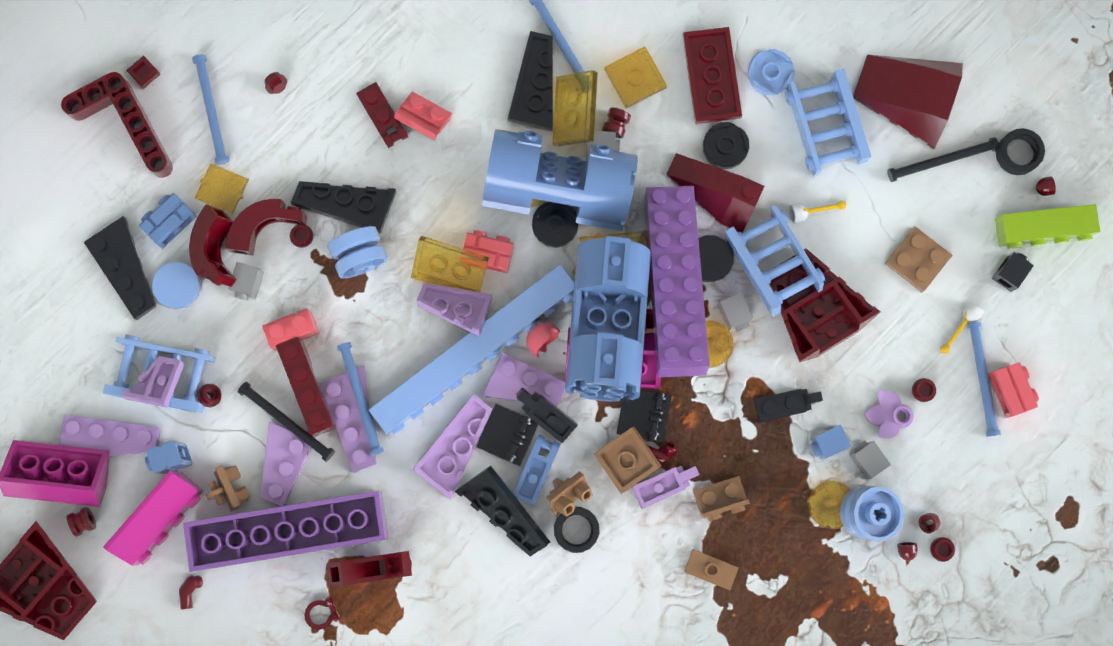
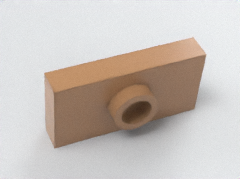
[684,549,739,590]

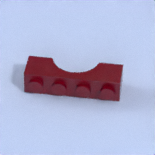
[276,337,336,437]

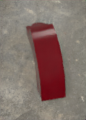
[225,199,307,256]
[189,204,237,287]
[327,551,412,588]

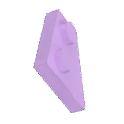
[122,356,184,408]

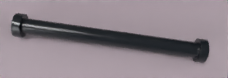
[887,137,999,182]
[237,381,335,462]

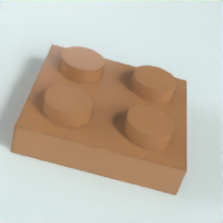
[884,226,953,293]
[594,426,661,494]

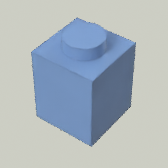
[810,425,851,460]

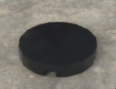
[702,122,750,169]
[532,202,578,248]
[698,235,734,282]

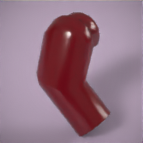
[647,441,678,463]
[179,575,203,610]

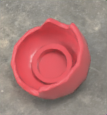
[526,322,560,358]

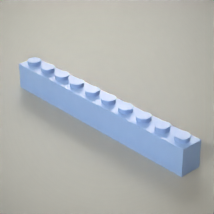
[368,265,574,435]

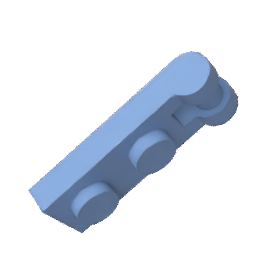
[513,434,561,506]

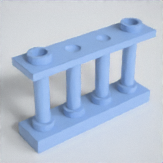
[785,68,872,177]
[725,204,825,317]
[103,334,216,414]

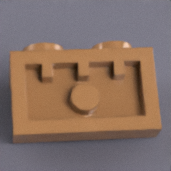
[693,476,750,522]

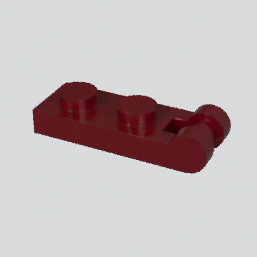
[356,82,408,149]

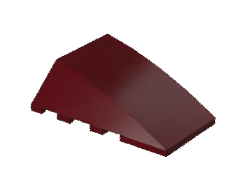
[853,54,963,149]
[770,248,881,363]
[0,521,97,640]

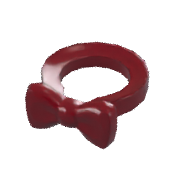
[304,597,340,630]

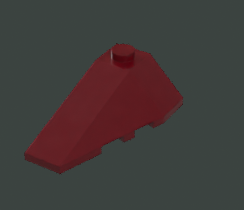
[666,153,765,233]

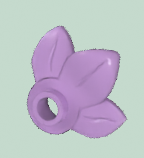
[865,390,914,438]

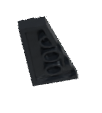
[508,31,553,132]
[291,181,397,234]
[84,216,157,320]
[454,465,550,557]

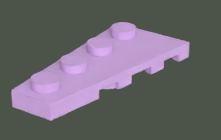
[319,366,377,473]
[413,394,492,500]

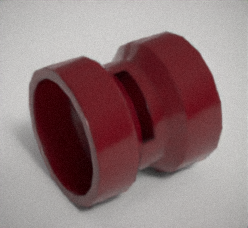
[602,107,631,139]

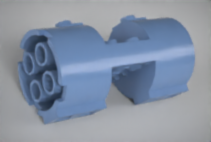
[482,129,638,231]
[565,236,651,401]

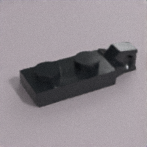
[516,387,578,443]
[753,389,823,423]

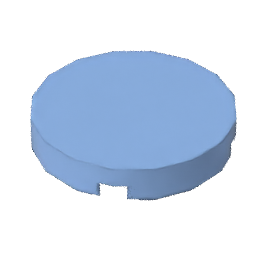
[748,49,794,95]
[152,262,201,309]

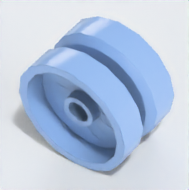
[327,226,388,278]
[840,486,904,541]

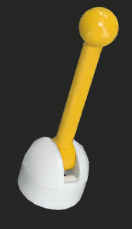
[789,201,846,223]
[940,302,984,354]

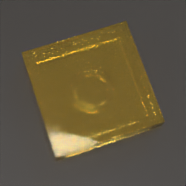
[604,46,667,109]

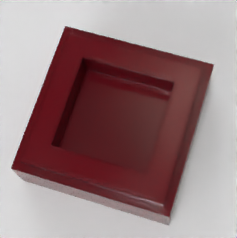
[126,55,161,89]

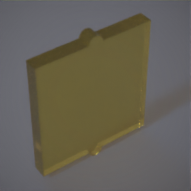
[195,164,249,214]

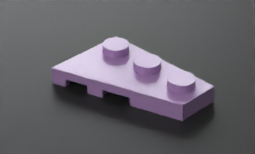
[417,283,493,336]
[482,353,565,406]
[261,422,311,507]

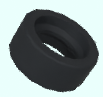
[996,128,1045,176]
[554,507,600,553]

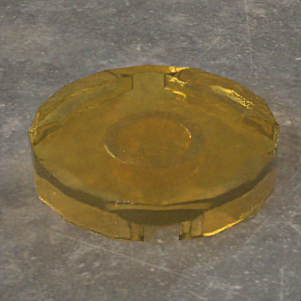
[706,320,734,368]
[808,481,851,529]

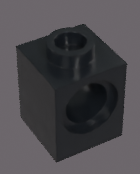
[991,252,1034,292]

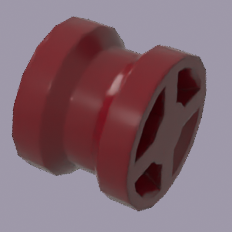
[67,507,96,537]

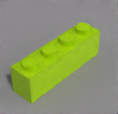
[995,204,1101,249]

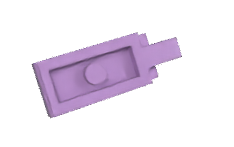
[632,466,699,509]

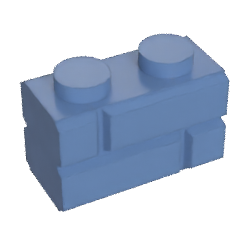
[138,193,197,249]
[145,441,193,474]

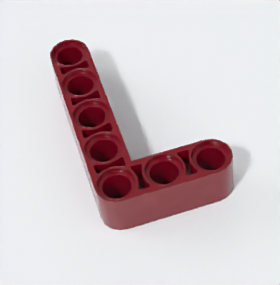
[61,72,173,178]

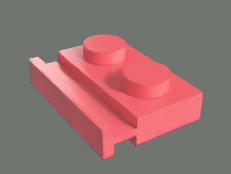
[394,91,452,141]

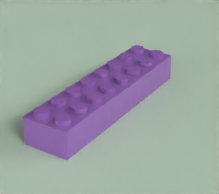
[644,186,710,377]
[183,491,389,572]

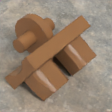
[206,465,250,512]
[546,471,593,517]

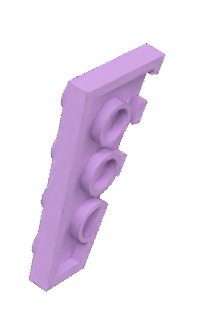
[59,415,161,457]

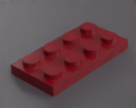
[682,27,742,124]

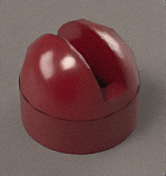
[1036,176,1056,196]
[918,513,941,534]
[897,542,918,561]

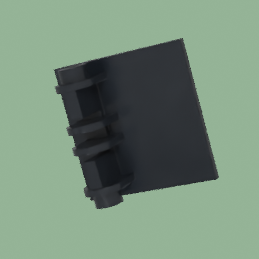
[616,390,672,443]
[476,403,538,466]

